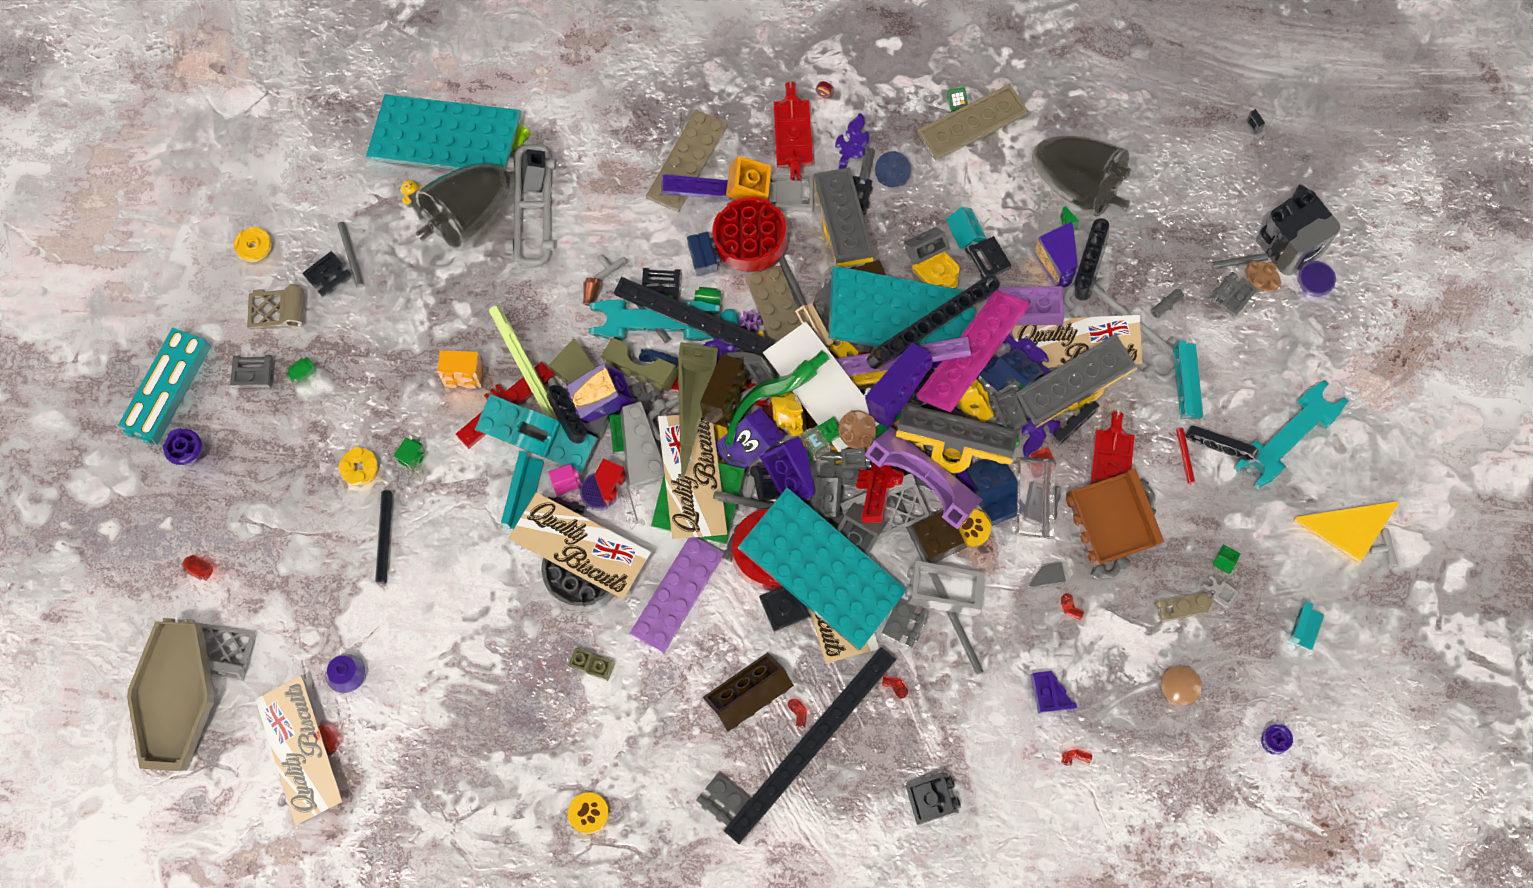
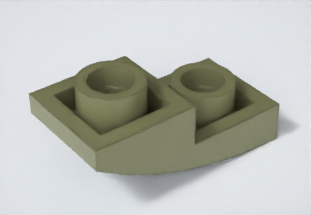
[568,647,615,681]

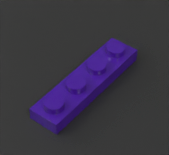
[661,174,733,200]

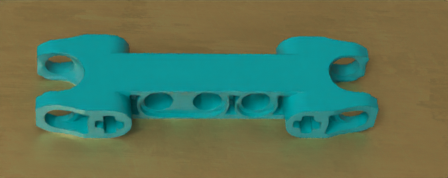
[589,300,720,341]
[1234,380,1349,490]

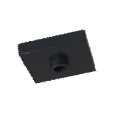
[759,587,811,633]

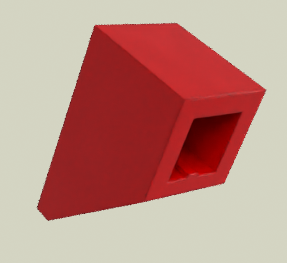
[595,458,627,507]

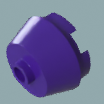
[163,428,202,465]
[325,654,365,693]

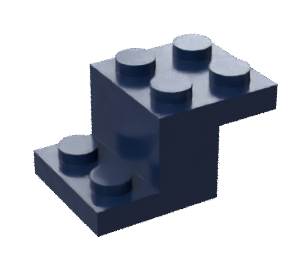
[979,348,1045,391]
[965,459,1027,526]

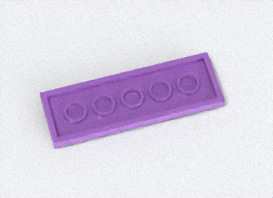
[630,537,724,654]

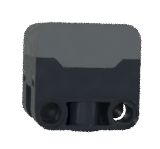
[1256,190,1341,275]

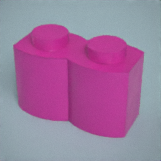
[548,464,581,497]

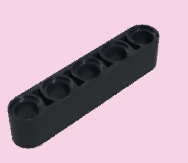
[1074,218,1109,300]

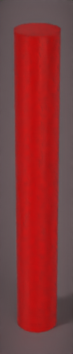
[1176,428,1195,485]

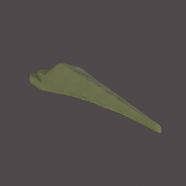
[677,342,718,480]

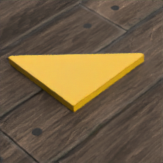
[1294,501,1399,563]

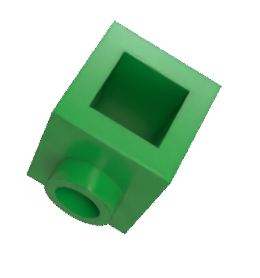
[393,437,425,471]

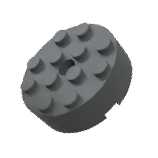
[541,557,615,612]

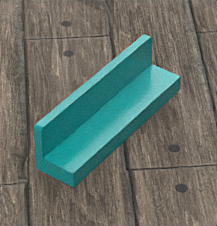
[1173,341,1203,419]
[501,451,544,530]

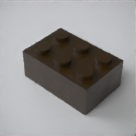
[700,354,748,427]

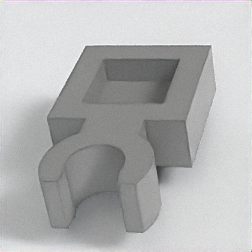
[1201,576,1240,610]

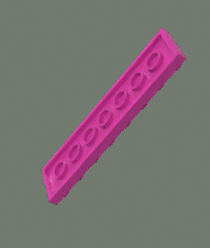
[917,290,1029,412]

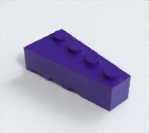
[865,343,933,429]

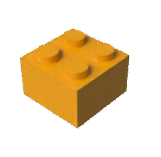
[726,155,772,200]
[437,350,484,389]

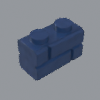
[687,232,720,276]

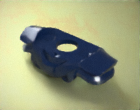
[639,349,678,368]

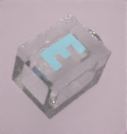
[800,426,831,461]

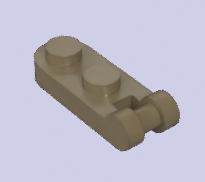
[1155,593,1212,623]

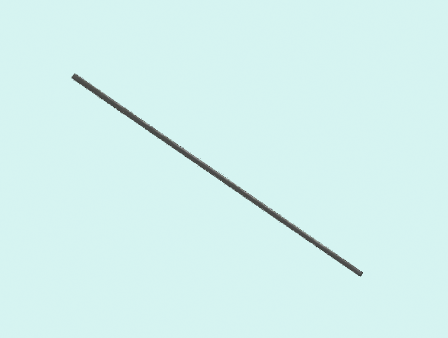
[778,255,984,675]

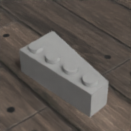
[620,402,665,490]

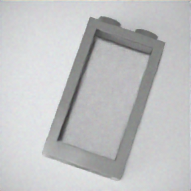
[905,561,985,616]

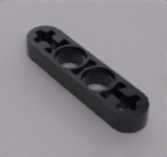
[546,385,587,444]
[1185,426,1260,462]

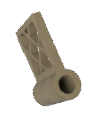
[247,284,304,330]

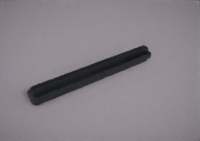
[375,490,392,584]

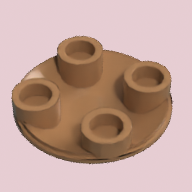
[1246,261,1282,292]
[838,411,876,449]
[1161,666,1202,706]

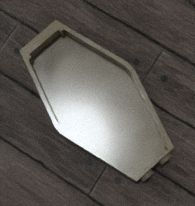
[127,618,215,771]

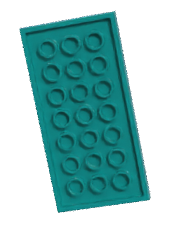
[366,94,522,176]
[828,266,975,349]
[737,488,906,651]

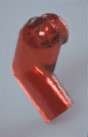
[1060,593,1084,620]
[788,699,807,728]
[1061,749,1092,766]

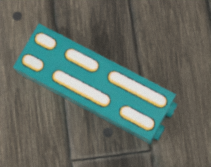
[118,327,211,445]

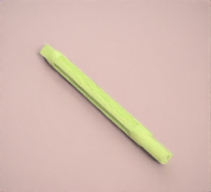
[489,306,559,421]

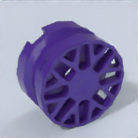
[1261,724,1293,755]

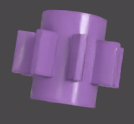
[739,309,762,332]

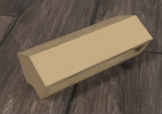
[795,303,833,349]

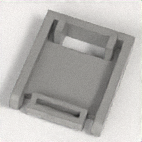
[769,175,813,212]

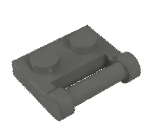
[230,355,273,388]

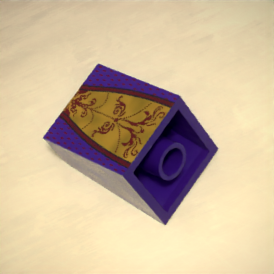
[1034,222,1078,288]
[567,363,636,422]

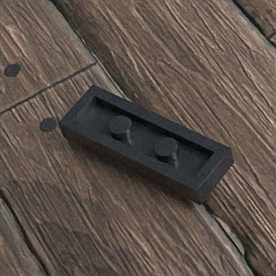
[1052,400,1100,448]

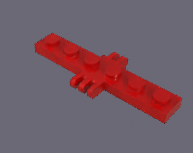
[455,361,555,449]
[856,463,904,523]

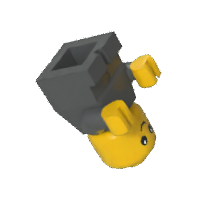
[400,180,435,220]

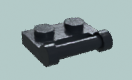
[965,236,1012,279]
[642,268,681,300]
[750,465,780,500]

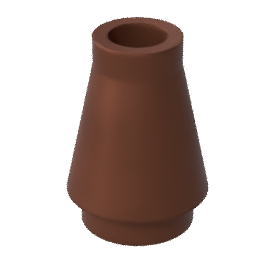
[583,278,601,306]

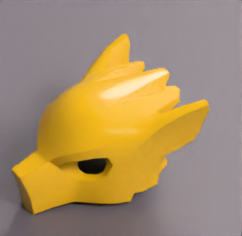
[958,379,995,423]
[770,392,805,438]

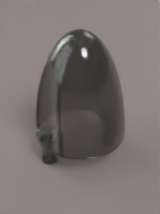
[1032,136,1131,217]
[415,162,511,251]

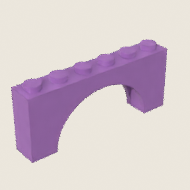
[865,427,983,529]

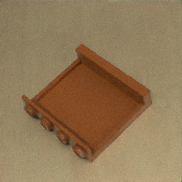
[1066,468,1164,567]

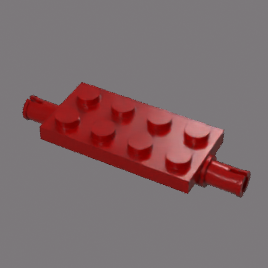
[773,81,813,181]
[1090,411,1135,485]

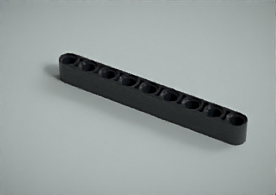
[867,275,1000,369]

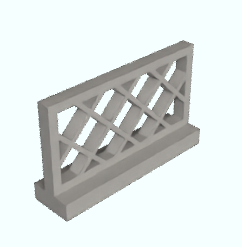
[840,473,930,539]
[178,619,256,681]

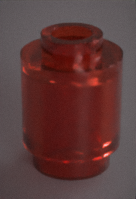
[182,555,213,581]
[313,724,339,756]

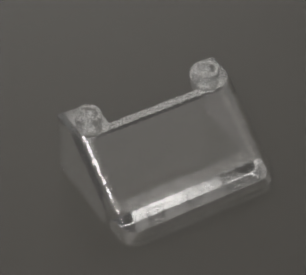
[1011,457,1055,539]

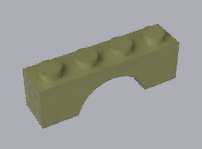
[601,338,678,392]

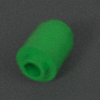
[694,287,722,305]
[286,357,316,383]

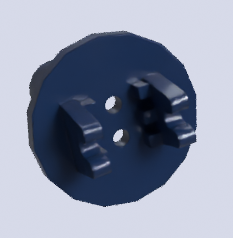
[875,151,911,188]

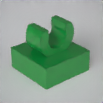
[817,416,840,444]

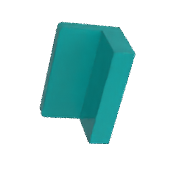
[946,207,987,249]
[1288,601,1324,650]

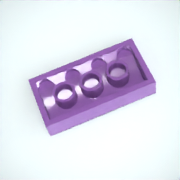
[987,286,1064,325]

